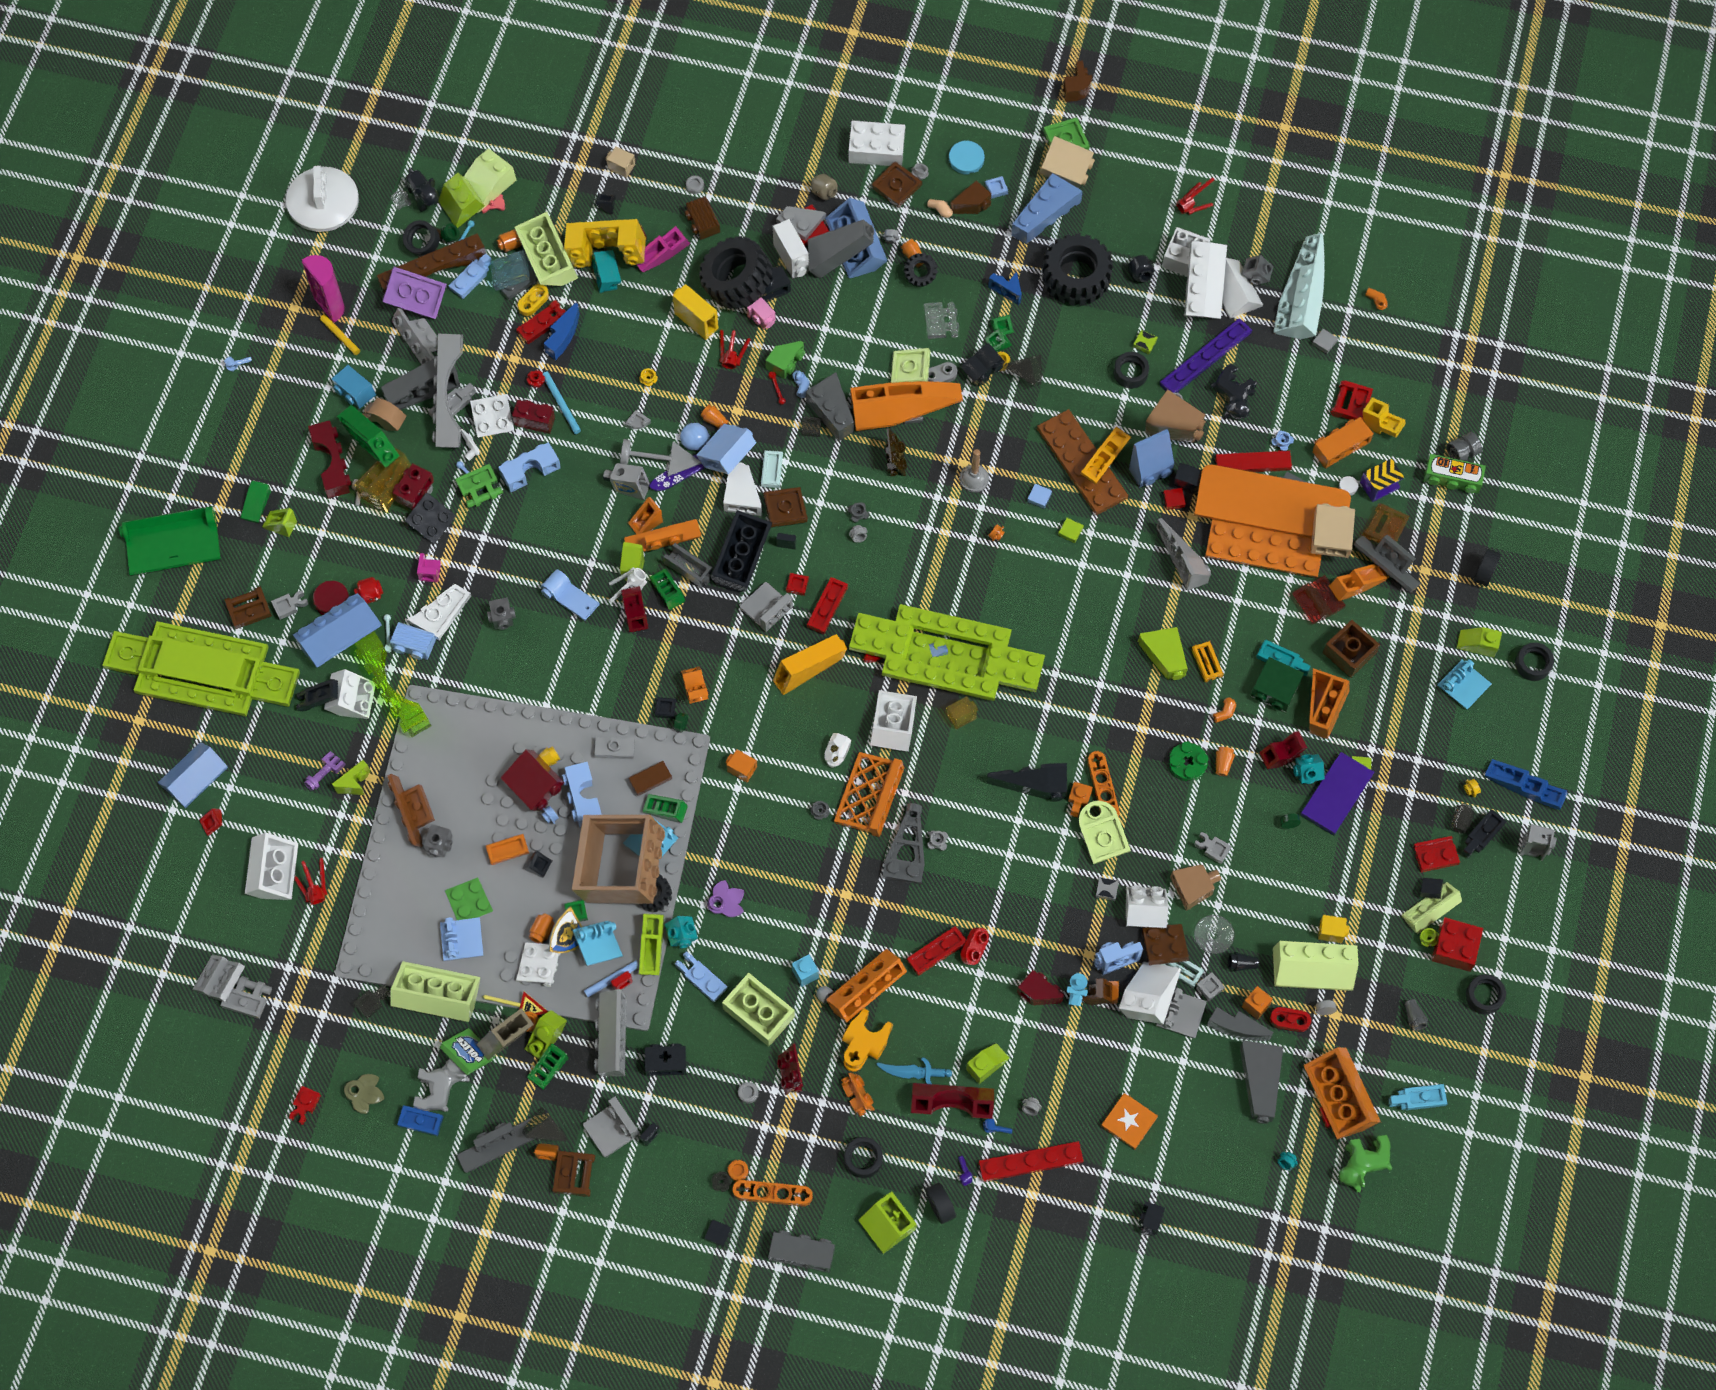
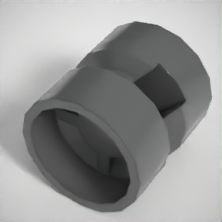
[1446,432,1482,461]

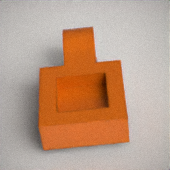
[1068,782,1093,818]

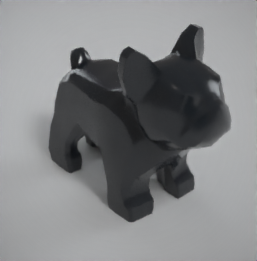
[405,168,439,212]
[1211,363,1257,420]

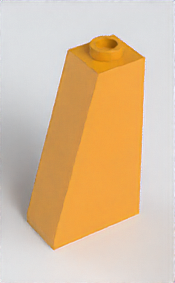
[773,634,847,695]

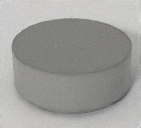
[686,176,704,194]
[1316,1000,1337,1015]
[738,1082,759,1104]

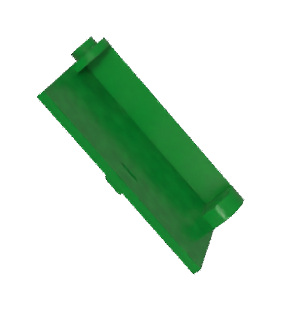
[119,506,221,575]

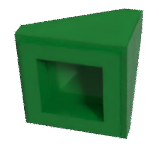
[990,315,1014,335]
[984,328,1012,352]

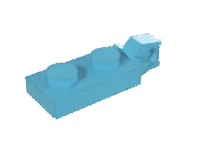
[1388,1084,1448,1110]

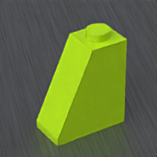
[1138,627,1188,680]

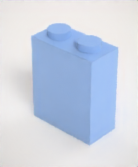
[697,424,756,474]

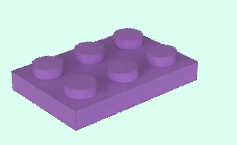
[382,267,447,319]

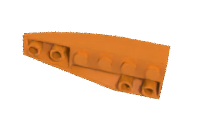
[850,381,963,431]

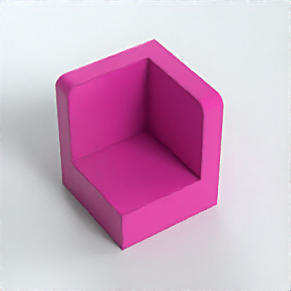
[417,553,441,582]

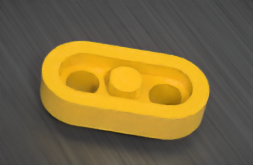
[518,284,549,316]

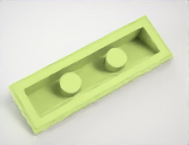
[1402,882,1462,934]

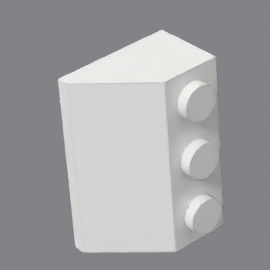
[245,833,298,900]

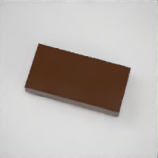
[629,761,672,796]

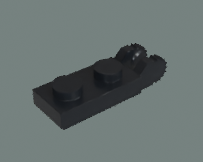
[296,679,338,712]

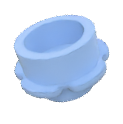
[542,806,559,824]

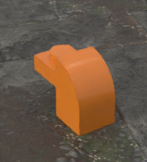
[681,667,708,704]

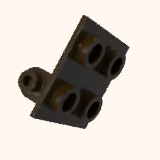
[885,428,907,476]

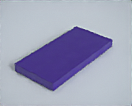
[1301,752,1374,835]

